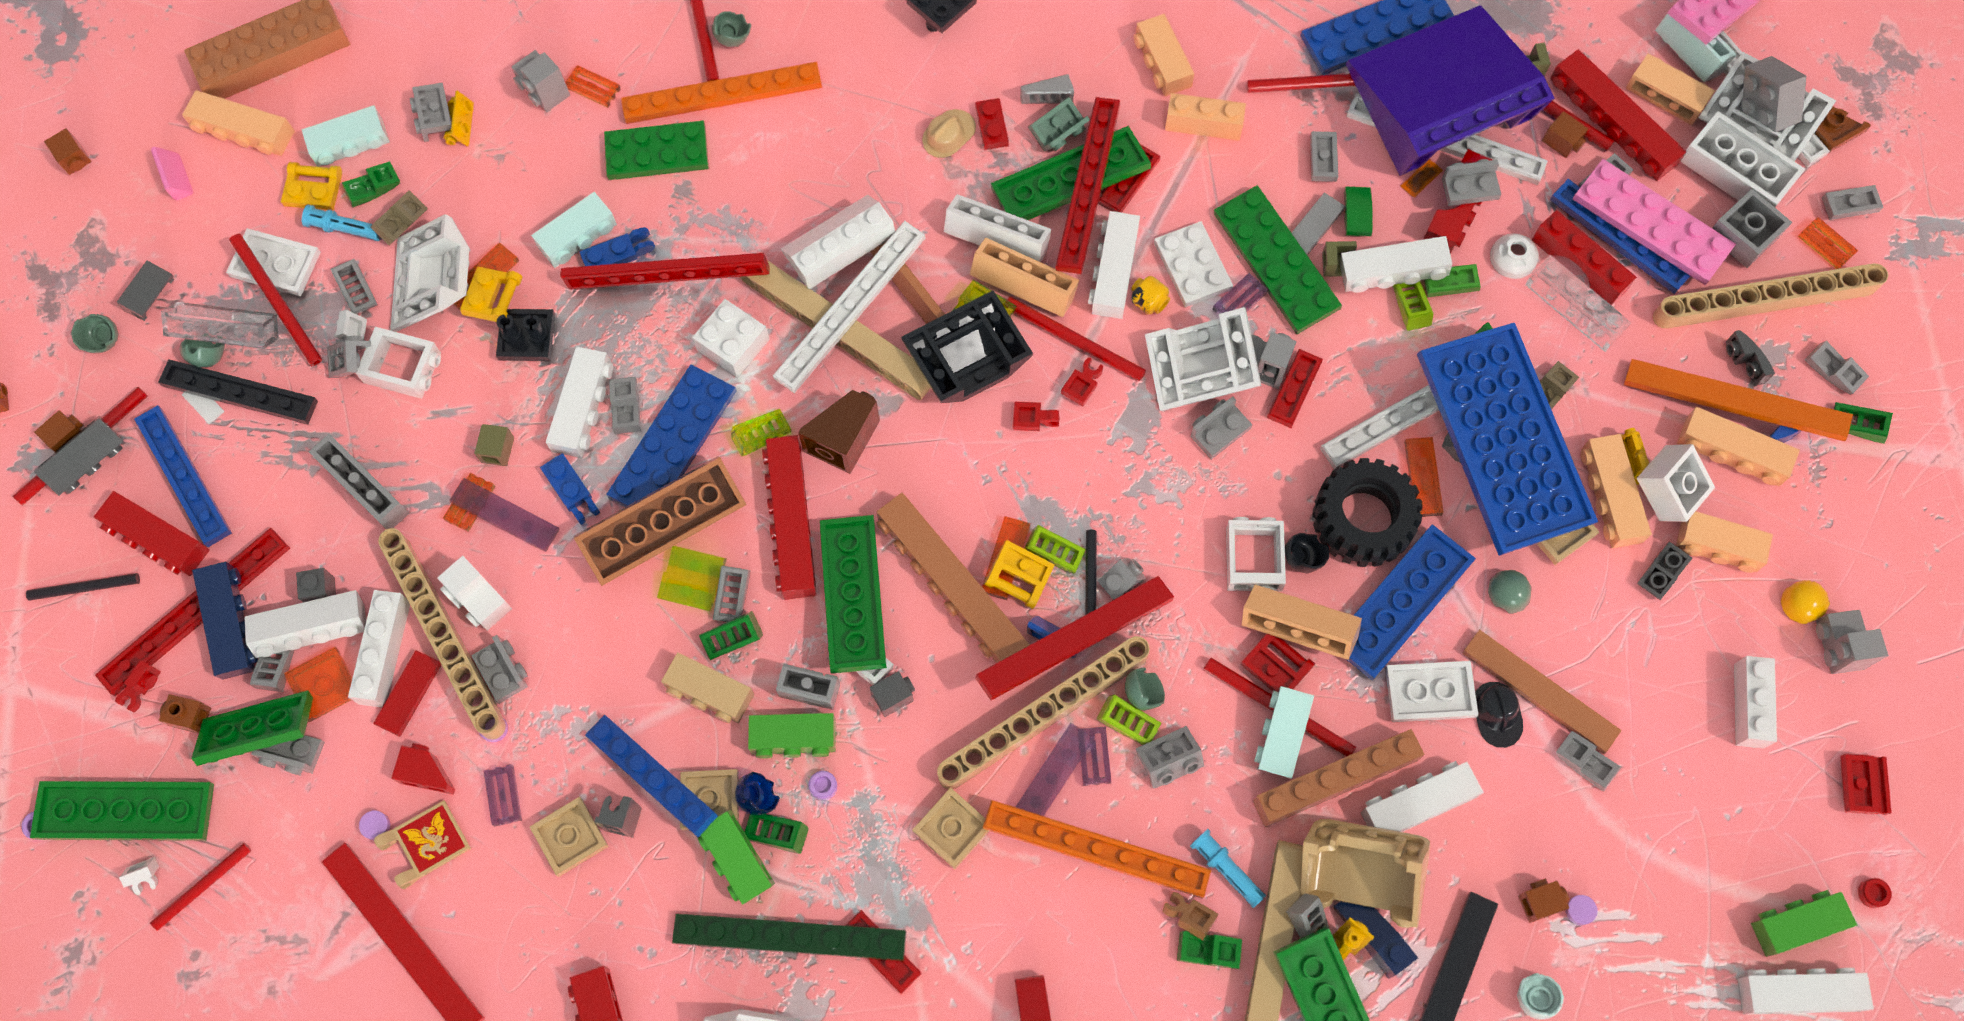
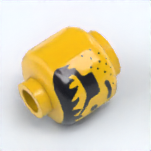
[1131,276,1170,314]

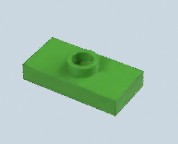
[1424,264,1481,297]

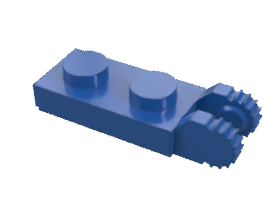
[579,227,655,266]
[540,453,600,525]

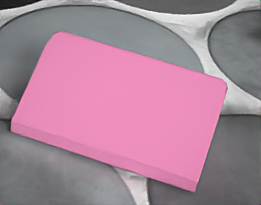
[151,147,193,201]

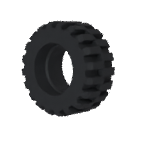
[1312,458,1423,567]

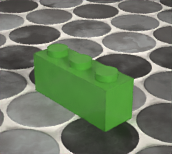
[748,713,836,759]
[697,810,775,905]
[1750,890,1858,957]

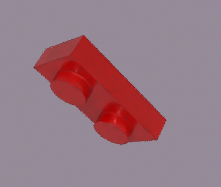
[975,98,1009,150]

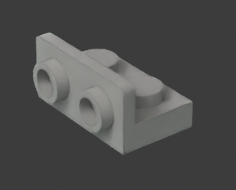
[409,82,452,142]
[1442,159,1501,206]
[327,336,371,378]
[1190,396,1252,460]
[471,635,528,704]
[1136,726,1204,789]
[251,735,325,776]

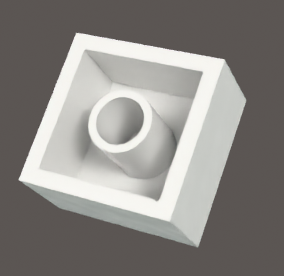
[692,299,770,378]
[1637,444,1715,522]

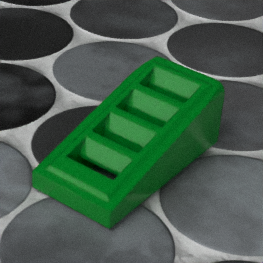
[1834,402,1893,444]
[699,611,763,660]
[744,811,809,854]

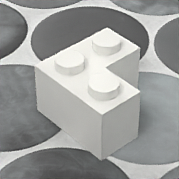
[437,556,512,631]

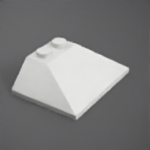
[1698,52,1836,162]
[390,214,470,332]
[1145,307,1262,411]

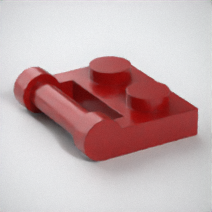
[1241,634,1316,692]

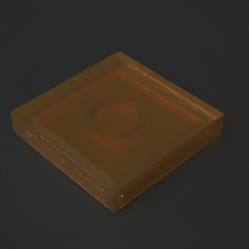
[284,647,352,723]

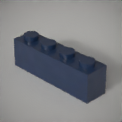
[192,561,258,680]

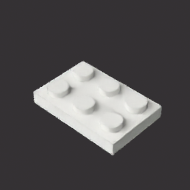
[1154,221,1233,308]
[226,228,321,297]
[1385,661,1478,722]

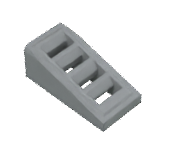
[1020,74,1074,104]
[330,259,378,314]
[713,566,751,622]
[250,650,294,692]
[1286,893,1329,939]

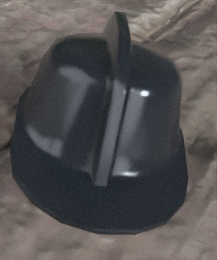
[1475,682,1523,748]

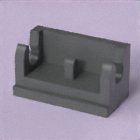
[117,260,174,321]
[594,796,642,838]

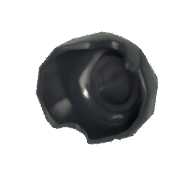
[1285,533,1329,574]

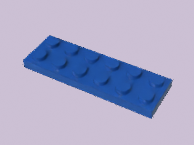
[1300,0,1455,75]
[606,364,737,507]
[1346,524,1476,681]

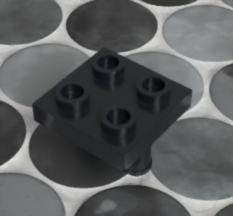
[907,0,977,33]
[496,309,555,361]

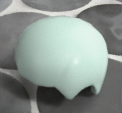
[1517,973,1564,1020]

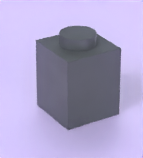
[296,568,336,602]
[869,671,915,717]

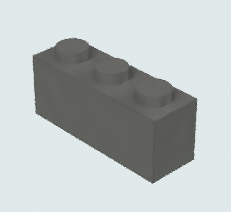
[34,416,124,496]

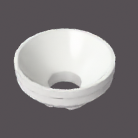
[1490,233,1539,279]

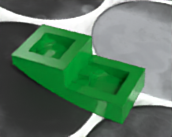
[342,161,400,208]
[1344,186,1373,236]
[1177,931,1242,969]

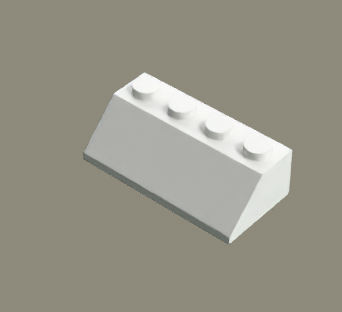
[1681,111,1805,207]
[781,195,895,290]

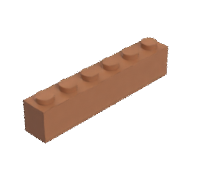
[1253,729,1425,828]

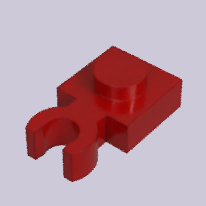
[1061,357,1103,407]

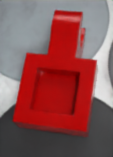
[1013,402,1060,431]
[115,660,161,713]

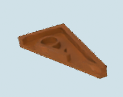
[1815,106,1871,153]

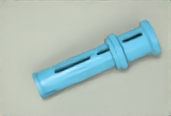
[302,204,381,242]
[1190,829,1266,908]

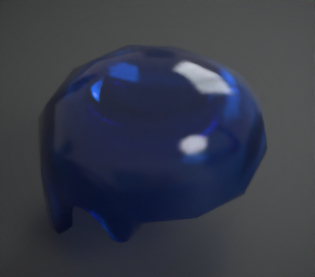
[735,772,780,816]

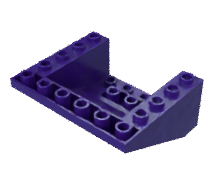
[1346,5,1555,176]

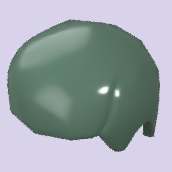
[712,11,751,47]
[71,314,119,353]
[179,336,225,368]
[1488,570,1532,614]
[1125,667,1165,711]

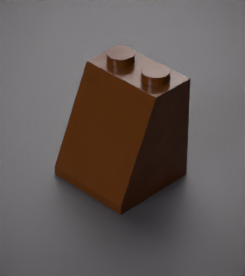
[798,390,880,474]

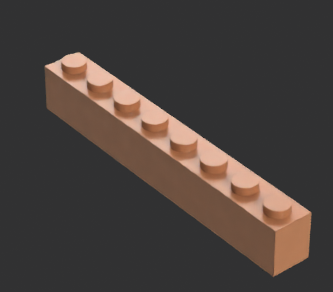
[876,492,1030,663]

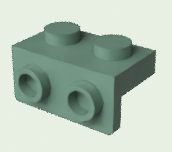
[1028,97,1090,152]

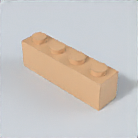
[182,90,295,156]
[970,237,1079,317]
[1677,407,1800,486]
[1580,434,1652,549]
[1242,585,1362,660]

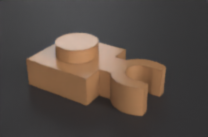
[1162,892,1218,940]

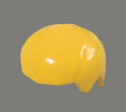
[1781,580,1830,624]

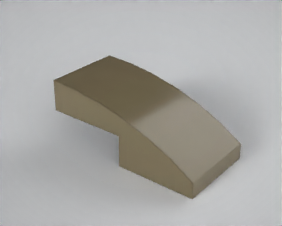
[370,190,428,246]
[1540,361,1579,410]

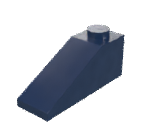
[1333,901,1418,979]

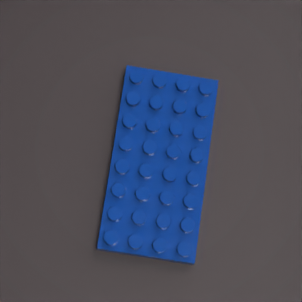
[1417,322,1598,556]

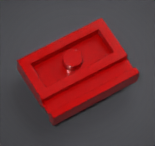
[1840,754,1892,815]

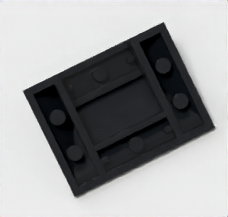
[901,290,1033,403]

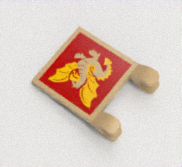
[374,800,471,889]

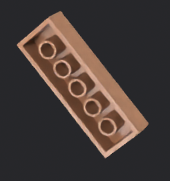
[184,0,351,99]
[573,456,747,586]

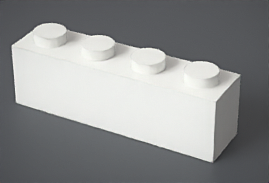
[944,194,1051,262]
[1088,211,1140,319]
[1340,236,1452,293]
[545,346,613,458]
[245,590,366,658]
[348,590,410,708]
[1361,761,1484,832]
[1737,968,1874,1015]

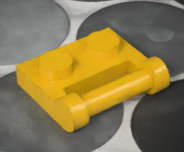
[281,162,342,210]
[460,267,523,322]
[984,540,1055,609]

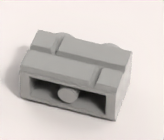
[776,664,840,710]

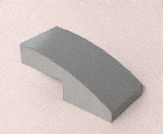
[1805,340,1869,395]
[609,376,641,434]
[1556,731,1621,792]

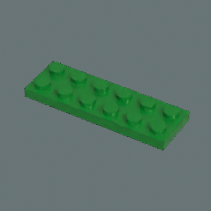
[991,126,1151,220]
[1214,185,1342,334]
[820,515,887,674]
[30,781,214,841]

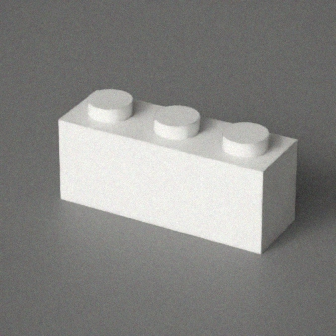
[1734,656,1777,749]

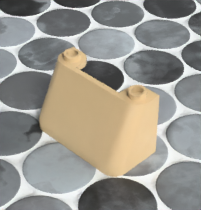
[1300,819,1430,928]

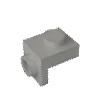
[1098,558,1146,600]

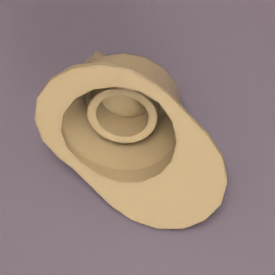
[922,109,976,158]

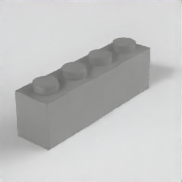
[309,434,409,529]

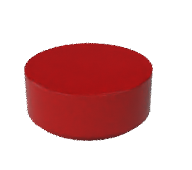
[1858,878,1892,909]

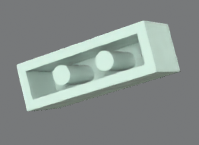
[1655,14,1737,83]
[301,105,390,167]
[531,192,617,268]
[1254,686,1314,779]

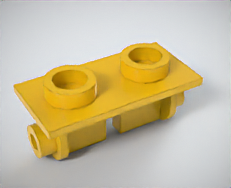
[444,90,474,146]
[1621,428,1649,485]
[1332,917,1374,960]

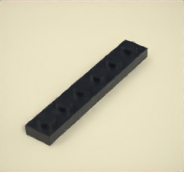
[158,359,318,424]

